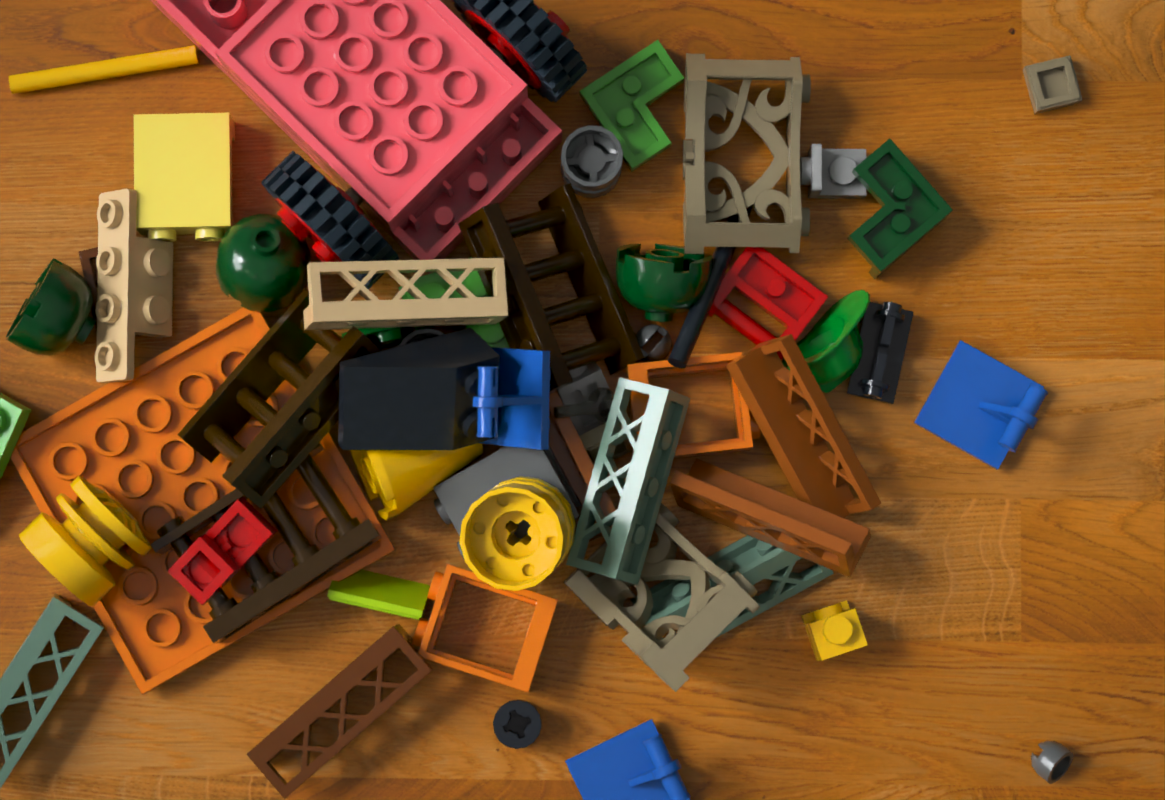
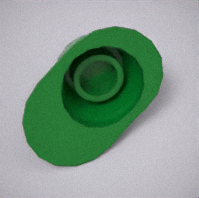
[782,290,870,393]

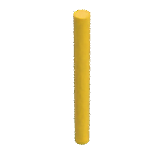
[9,45,199,94]

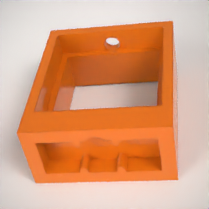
[626,352,760,459]
[412,564,558,692]

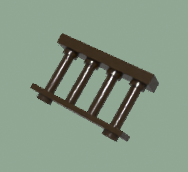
[458,183,644,395]
[177,289,382,508]
[150,442,382,644]

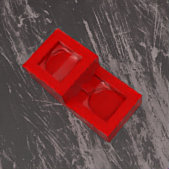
[168,497,277,605]

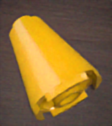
[350,443,483,520]

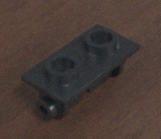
[847,302,914,404]

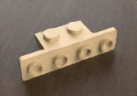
[95,188,173,383]

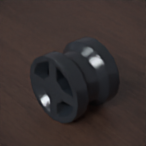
[493,700,542,749]

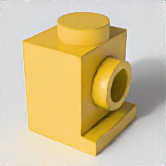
[801,600,868,661]

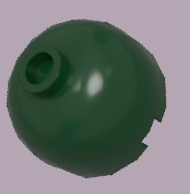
[216,214,311,312]
[616,243,713,322]
[6,258,96,356]

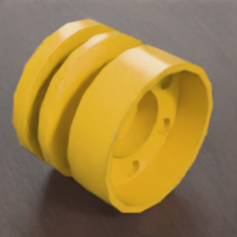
[19,476,152,607]
[460,476,576,591]

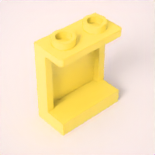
[134,112,235,242]

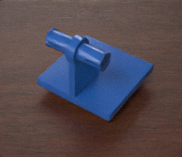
[914,340,1048,470]
[473,347,551,450]
[565,719,691,800]

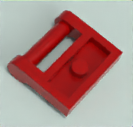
[708,247,828,359]

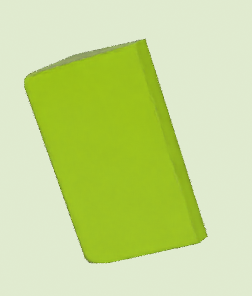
[327,570,430,620]

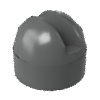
[636,324,672,362]
[1031,741,1074,784]

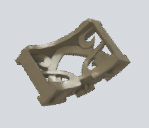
[683,53,811,254]
[563,503,760,692]

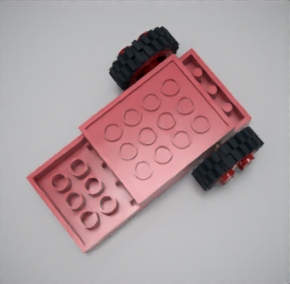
[150,0,587,289]

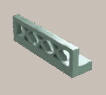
[566,377,691,585]
[630,535,834,640]
[0,594,104,789]

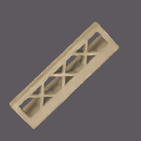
[303,258,508,330]

